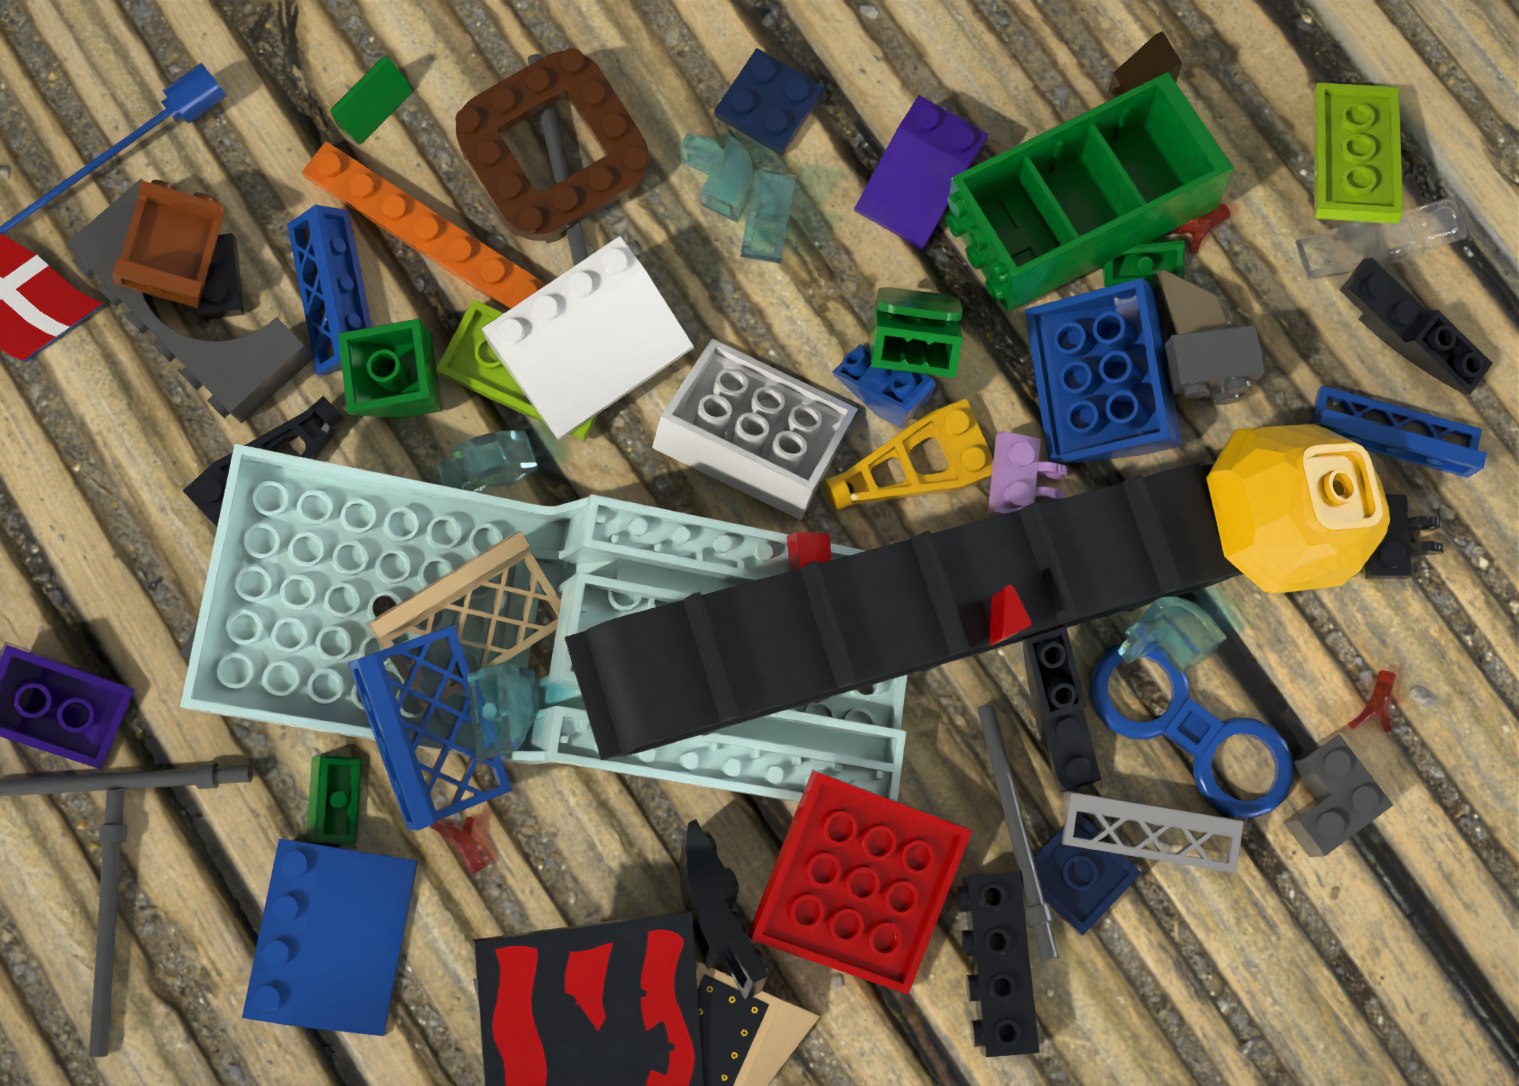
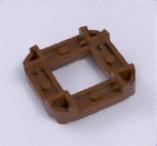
[455,48,649,244]

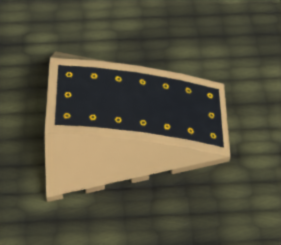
[695,958,820,1086]

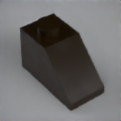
[1107,31,1182,101]

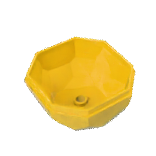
[1207,424,1390,594]

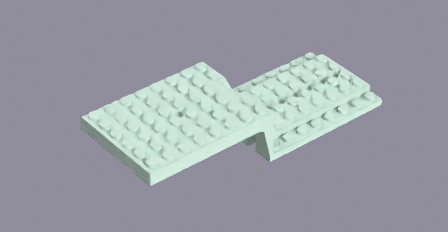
[180,444,907,802]

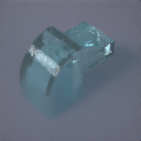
[680,132,753,223]
[740,169,797,264]
[436,431,538,493]
[1118,597,1227,674]

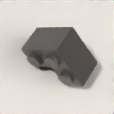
[1163,325,1265,405]
[1283,734,1393,857]

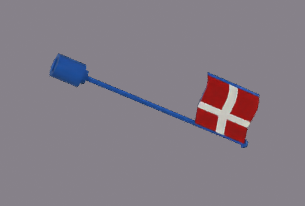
[0,62,227,362]

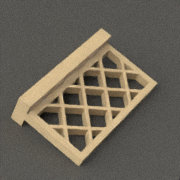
[366,531,561,713]

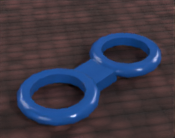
[1090,640,1294,819]

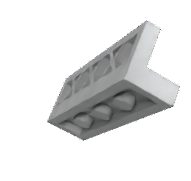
[1061,791,1244,873]

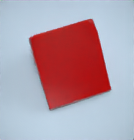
[787,532,832,571]
[989,584,1032,646]

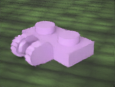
[988,431,1068,516]

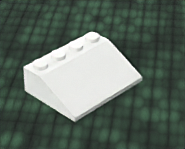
[482,236,694,441]
[652,339,858,520]

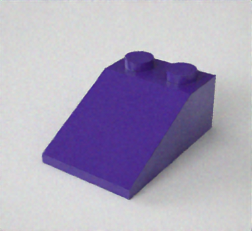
[854,95,989,250]
[0,641,135,769]

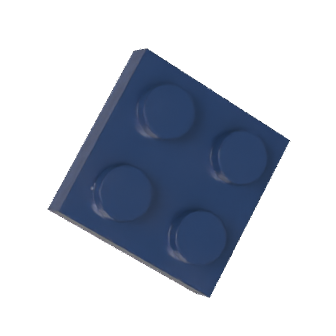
[715,48,824,156]
[1018,811,1141,936]

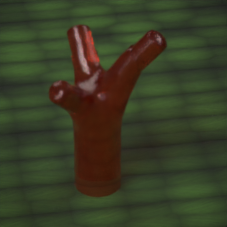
[1167,204,1231,254]
[1348,670,1396,732]
[430,817,486,875]

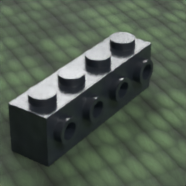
[957,872,1040,1057]

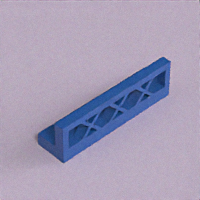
[287,204,372,376]
[1310,386,1487,478]

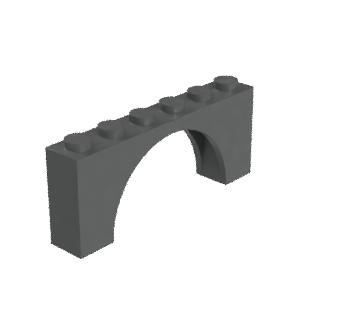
[67,179,313,423]

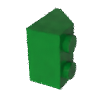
[338,318,442,419]

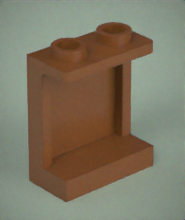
[112,180,225,308]

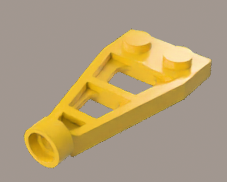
[824,398,993,511]

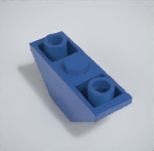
[832,344,936,428]

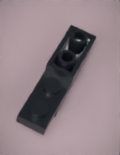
[1340,257,1493,395]
[1022,624,1101,793]
[680,819,769,1000]

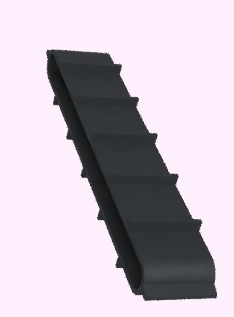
[564,463,1243,760]

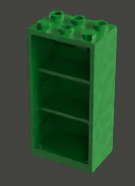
[946,72,1234,313]

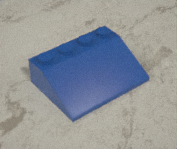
[1025,278,1183,465]
[242,839,418,1036]

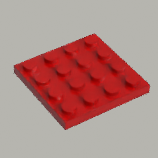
[747,769,972,995]

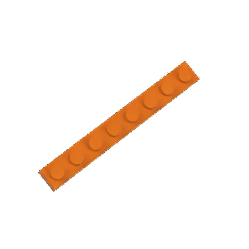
[302,141,547,311]

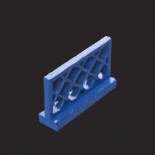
[348,625,512,831]

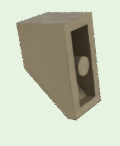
[1149,270,1231,340]

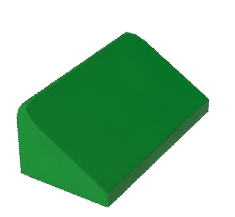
[330,55,412,145]
[1102,236,1185,287]
[306,755,362,844]

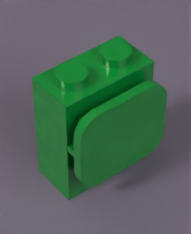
[869,287,963,378]

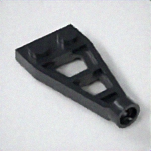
[183,396,346,527]

